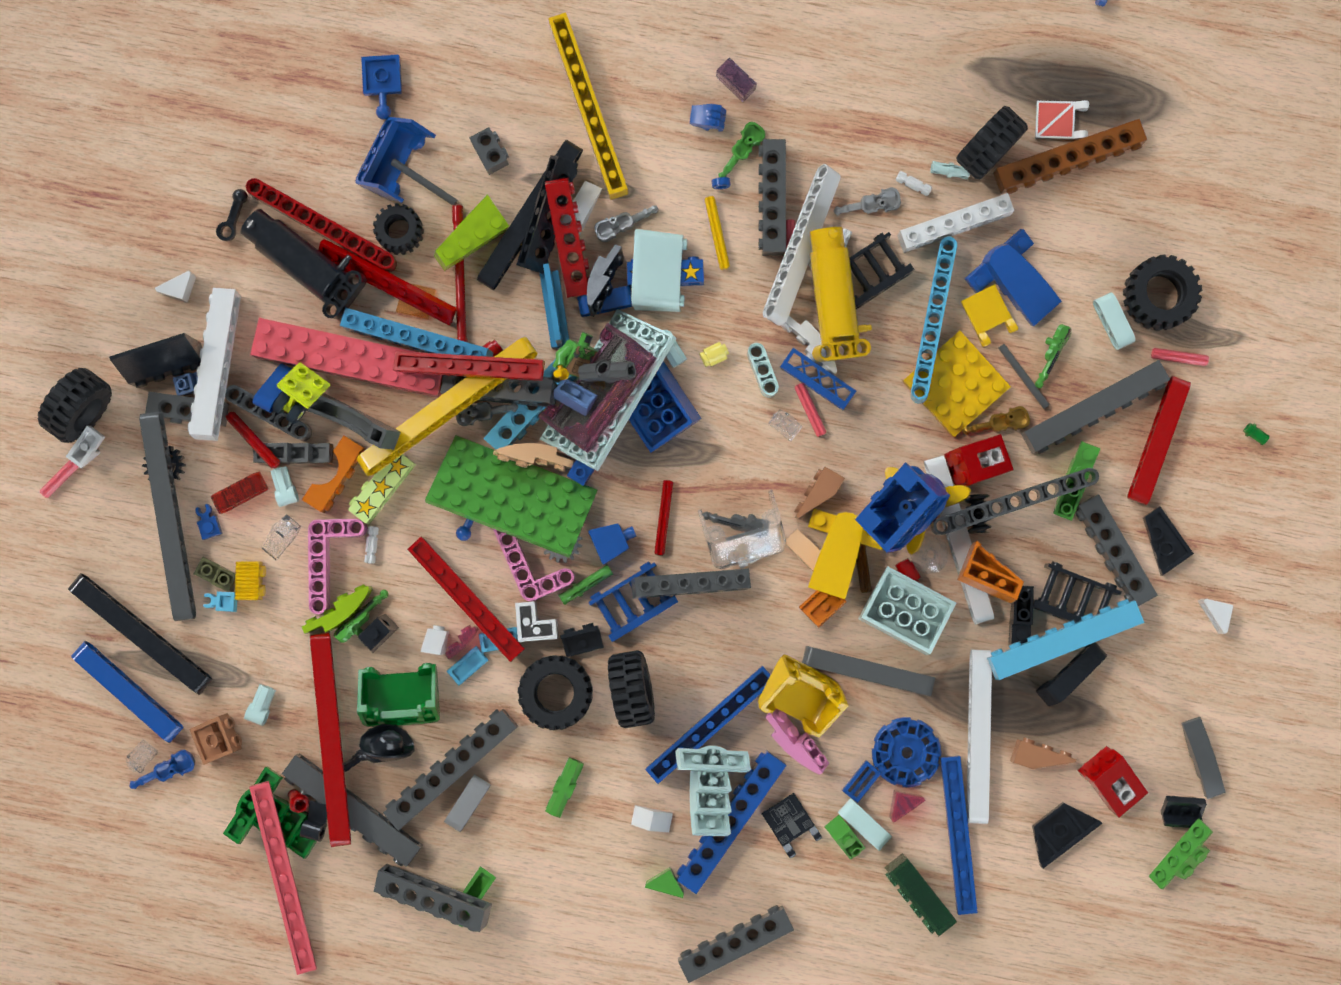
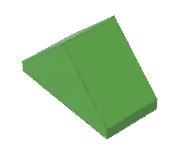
[645,867,684,898]

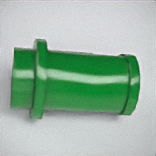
[1243,423,1270,445]

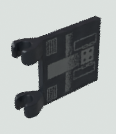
[761,793,822,858]

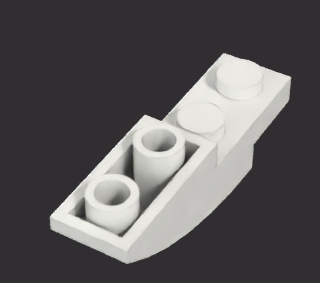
[781,316,837,375]

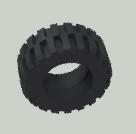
[956,106,1028,180]
[1123,254,1203,331]
[37,368,112,443]
[608,650,655,728]
[517,655,593,730]

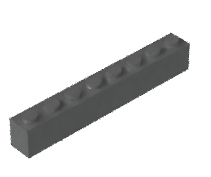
[1021,360,1170,454]
[282,753,423,867]

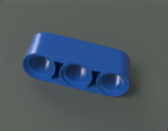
[577,286,632,317]
[253,363,292,413]

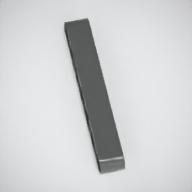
[802,646,935,696]

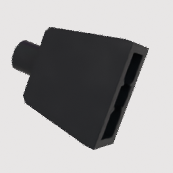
[358,614,399,653]

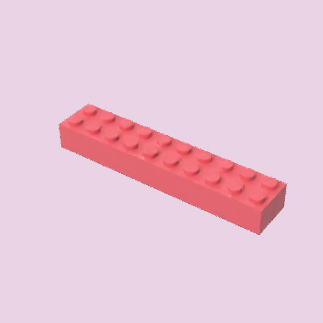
[250,318,443,398]

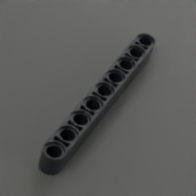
[477,139,583,290]
[68,573,213,695]

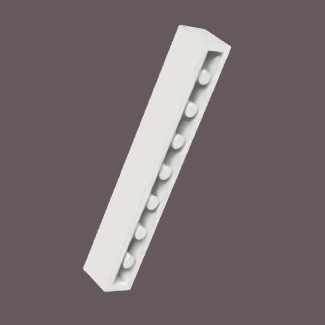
[188,288,241,441]

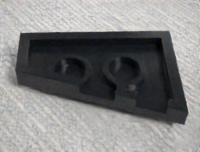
[1143,506,1194,576]

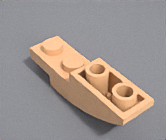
[493,443,573,472]

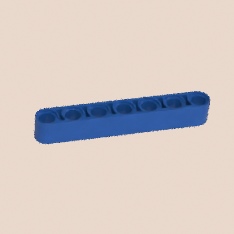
[71,641,184,743]

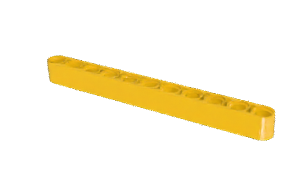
[357,337,538,476]

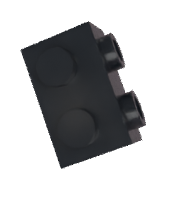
[560,623,604,657]
[1161,796,1207,828]

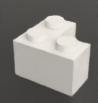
[515,601,559,642]

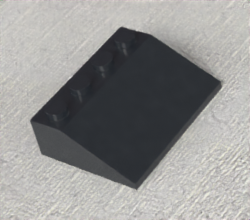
[109,333,202,388]

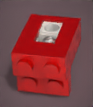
[944,434,1014,487]
[1077,746,1148,818]

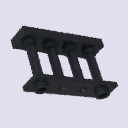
[849,232,915,310]
[1033,561,1122,623]

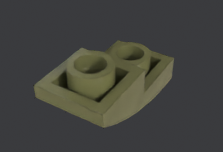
[194,557,236,592]

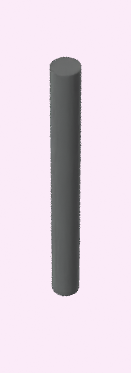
[391,158,458,205]
[998,344,1050,409]

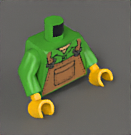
[553,332,606,391]

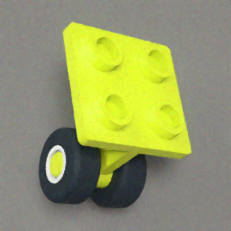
[272,363,330,424]

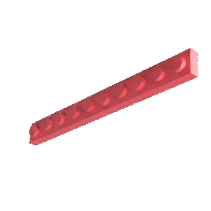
[249,781,317,975]

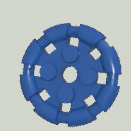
[872,717,942,788]

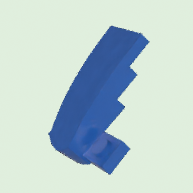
[965,229,1062,326]

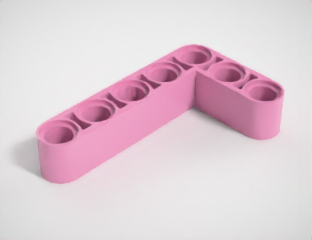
[308,519,368,614]
[493,529,575,601]

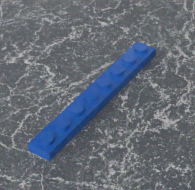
[940,756,978,915]

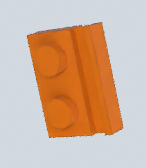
[799,590,846,628]

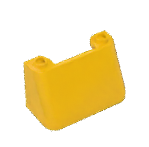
[758,654,849,738]

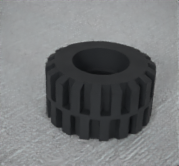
[373,203,424,255]

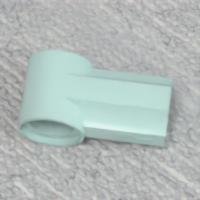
[663,330,687,368]
[270,466,299,507]
[244,684,276,726]

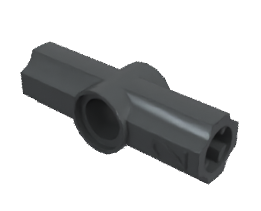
[578,359,636,384]

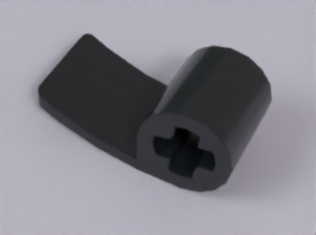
[300,801,327,842]

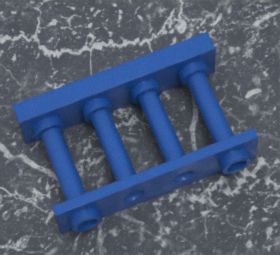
[588,561,678,642]

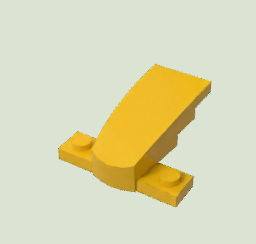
[808,509,882,599]

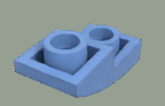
[173,372,198,396]

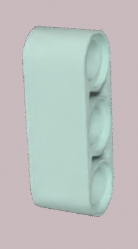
[1093,292,1136,350]
[747,343,779,398]
[838,798,892,851]

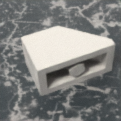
[421,625,449,655]

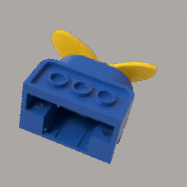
[855,462,971,555]

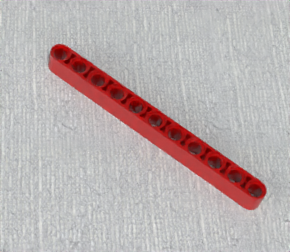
[310,632,351,847]

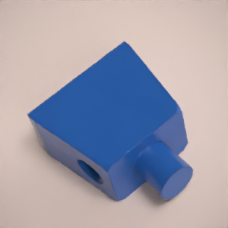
[588,523,637,565]

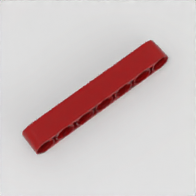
[1127,376,1191,505]

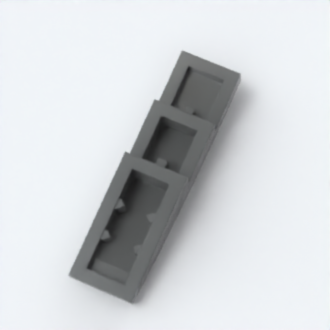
[253,443,333,463]
[1181,717,1226,799]

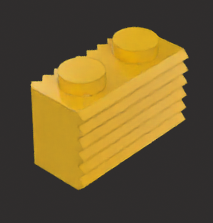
[235,561,266,600]

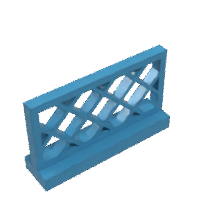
[539,263,569,349]

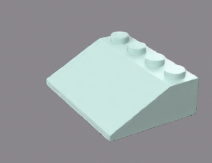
[858,566,956,655]

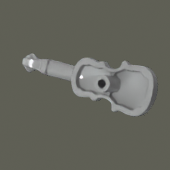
[834,187,901,216]
[594,205,658,242]

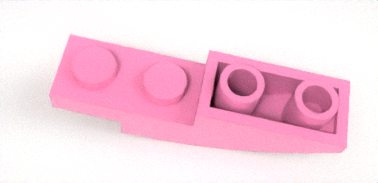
[766,709,829,775]

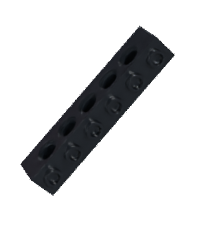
[516,155,578,274]

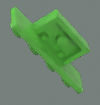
[1149,819,1213,889]

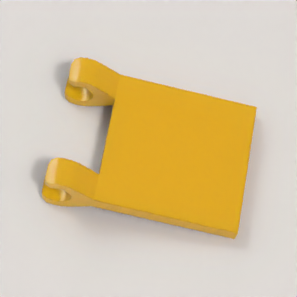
[961,284,1018,347]

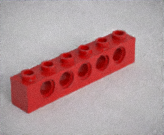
[545,178,589,298]

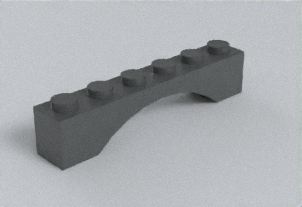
[295,393,401,450]

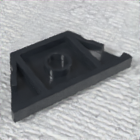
[1032,802,1102,869]

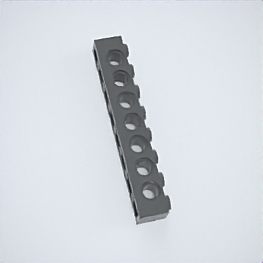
[383,709,519,830]

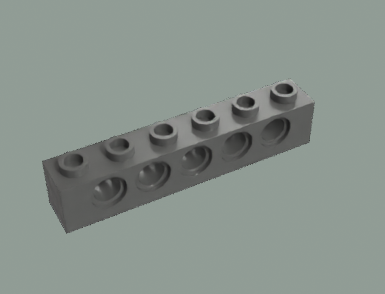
[758,139,786,256]
[440,375,558,408]
[1075,494,1158,606]
[631,568,751,599]
[373,864,492,932]
[678,905,794,983]

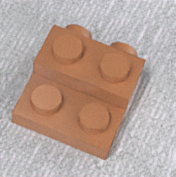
[189,713,242,765]

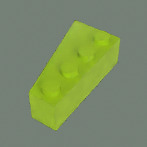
[434,194,509,272]

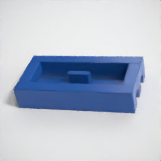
[842,760,881,803]

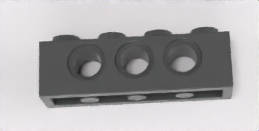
[145,392,229,427]

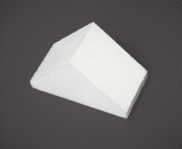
[155,271,196,303]
[1198,599,1233,634]
[631,805,673,833]

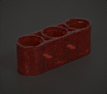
[211,472,269,514]

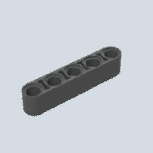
[225,385,312,441]

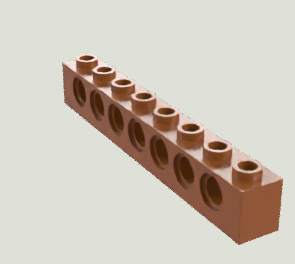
[993,119,1147,194]

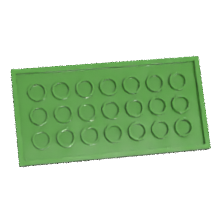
[425,435,598,558]

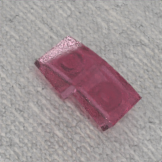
[445,625,479,659]

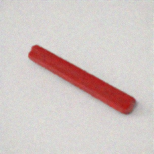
[226,412,280,469]
[654,480,673,556]

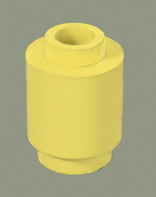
[699,342,729,367]

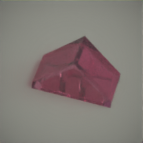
[889,790,926,823]

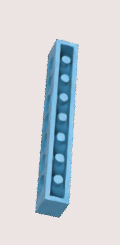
[340,307,493,357]

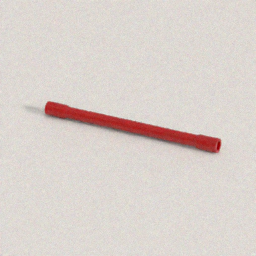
[452,205,468,342]

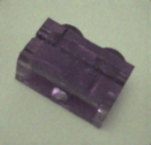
[716,57,757,102]

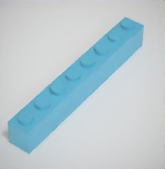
[987,599,1145,680]

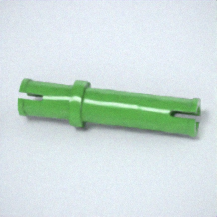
[558,564,614,605]

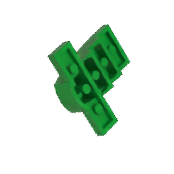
[223,767,327,859]

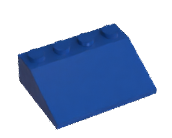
[629,361,702,453]

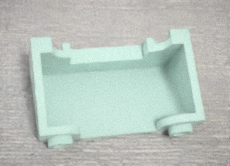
[631,229,687,312]

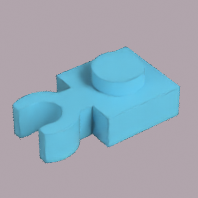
[203,591,238,612]

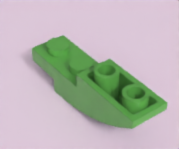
[1053,441,1100,521]

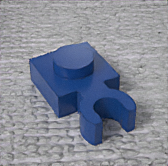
[195,504,223,540]

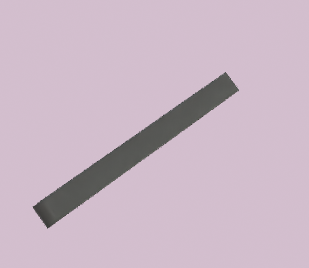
[139,411,196,621]

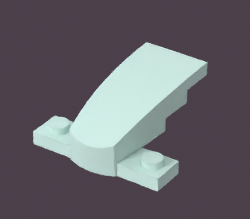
[675,746,751,836]

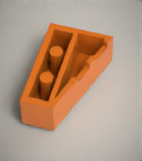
[957,541,1024,604]

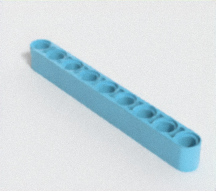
[911,237,957,404]

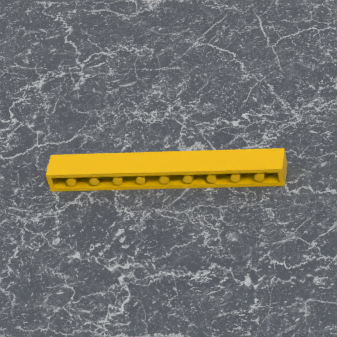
[548,12,628,200]

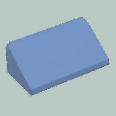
[554,379,598,416]

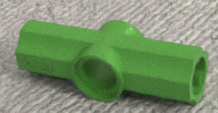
[545,757,584,818]

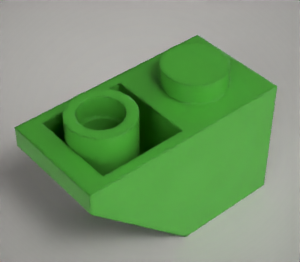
[824,815,865,860]

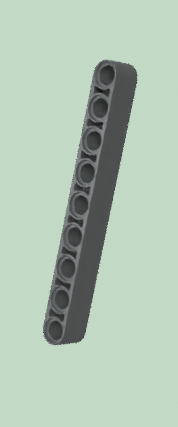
[931,468,1099,535]

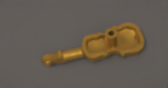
[962,406,1030,435]

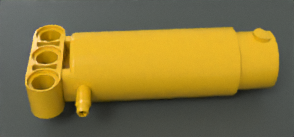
[810,227,872,362]

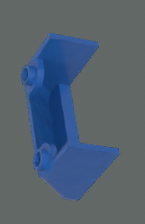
[355,117,436,203]

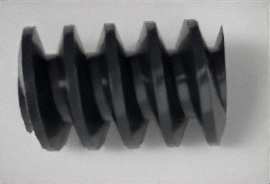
[965,494,992,534]

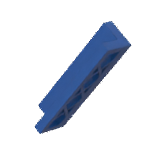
[780,348,856,411]

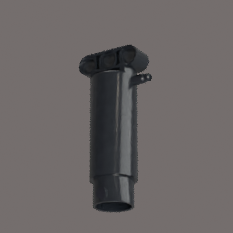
[241,209,367,319]

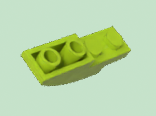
[302,584,373,634]

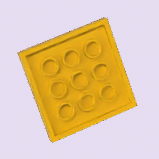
[903,331,1011,438]

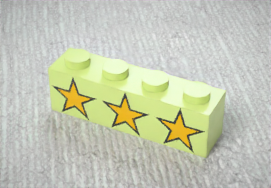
[348,454,416,525]

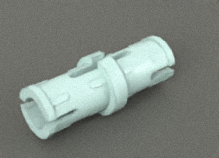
[930,161,970,180]

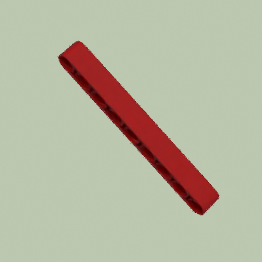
[246,178,397,272]

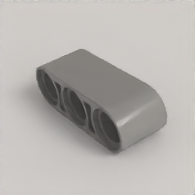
[444,774,491,832]

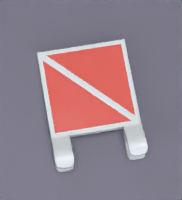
[1035,101,1089,140]

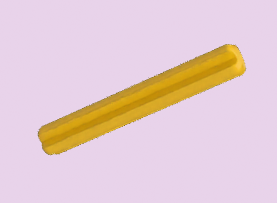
[705,196,730,270]

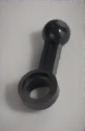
[216,189,248,241]

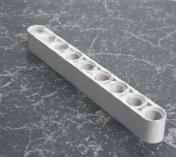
[763,164,841,326]
[924,455,994,625]
[966,649,992,824]

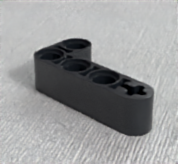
[1036,642,1107,707]

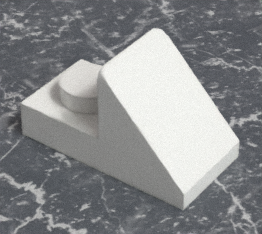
[66,426,105,468]

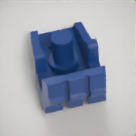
[689,104,727,132]

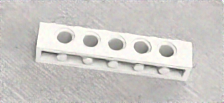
[897,193,1015,253]

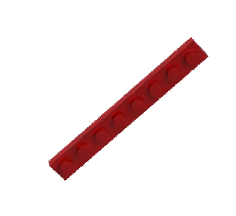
[318,239,457,326]
[393,351,545,381]
[407,536,525,662]

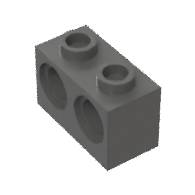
[469,127,509,175]

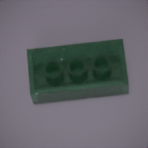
[884,853,957,936]

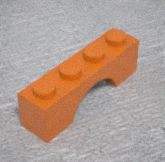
[302,435,366,513]

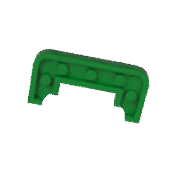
[357,663,440,727]

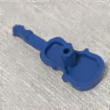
[129,750,195,789]

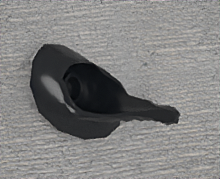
[344,724,415,772]

